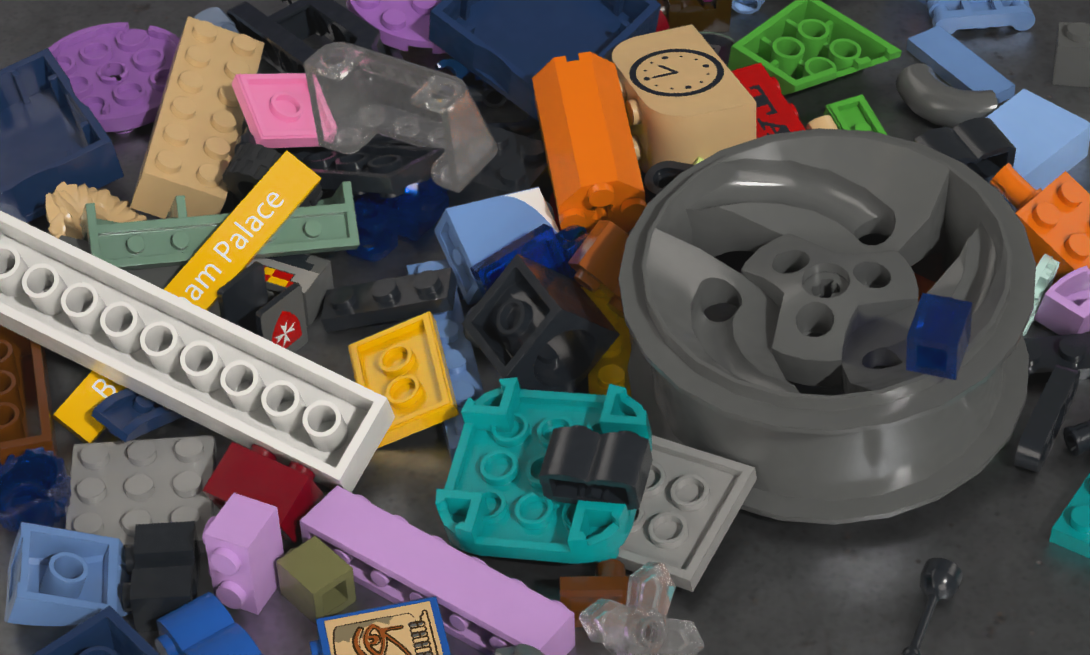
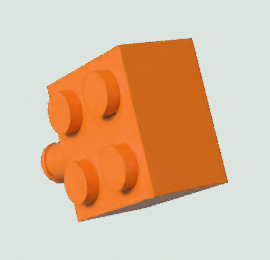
[989,163,1090,291]

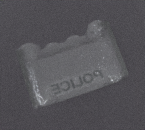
[304,42,498,193]

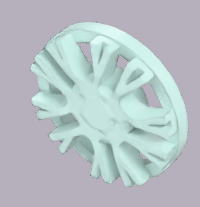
[1023,254,1060,336]

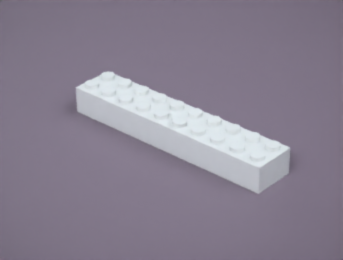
[0,211,395,493]

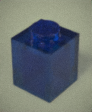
[906,293,973,380]

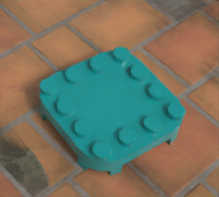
[435,377,652,564]

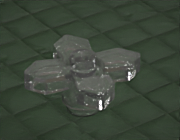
[579,562,704,655]

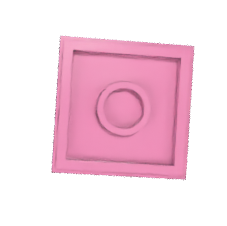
[232,73,338,148]

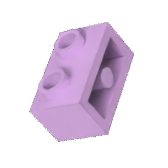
[202,493,284,615]

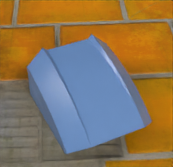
[4,522,132,626]

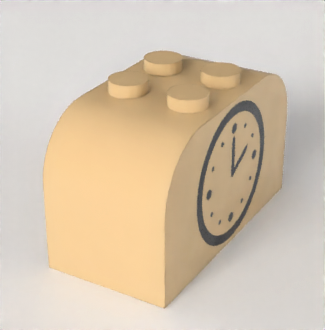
[612,24,756,174]

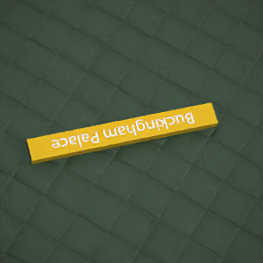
[53,150,321,444]

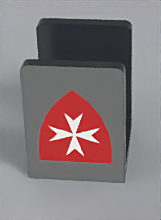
[217,261,309,353]

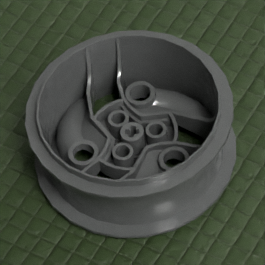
[618,128,1036,525]

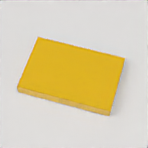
[348,311,459,449]

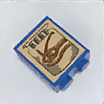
[309,596,451,655]

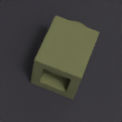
[276,536,356,626]

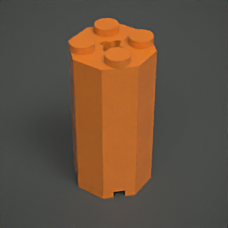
[532,51,647,240]

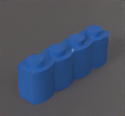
[155,592,264,655]

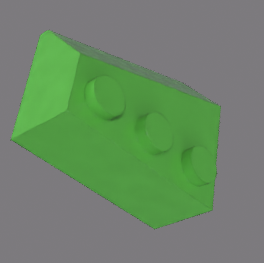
[728,0,902,95]

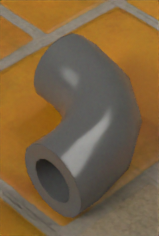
[896,63,998,129]

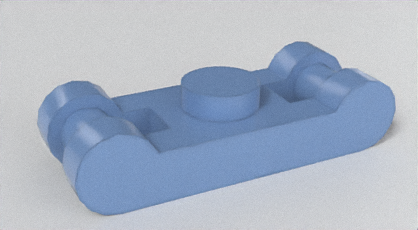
[927,0,1035,35]

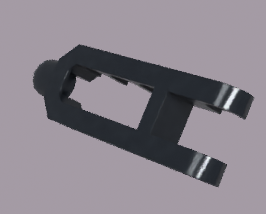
[227,0,393,104]

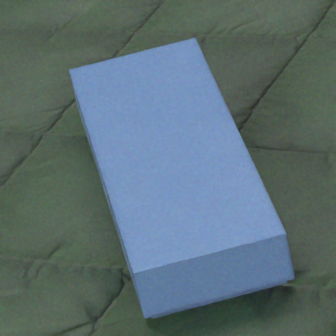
[906,25,1016,104]

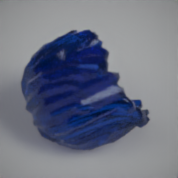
[0,447,72,533]

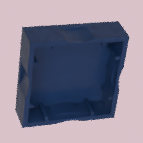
[428,0,661,122]
[0,48,124,223]

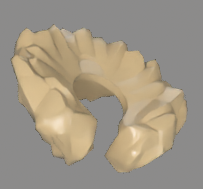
[45,181,147,240]

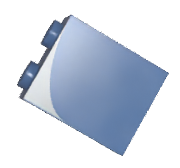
[434,187,572,305]

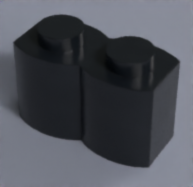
[914,117,1016,183]
[539,425,653,510]

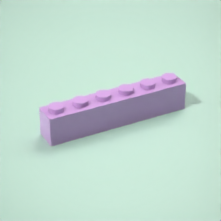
[300,485,575,655]

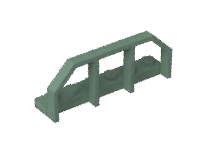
[81,181,360,271]

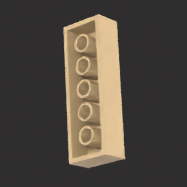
[130,16,265,219]

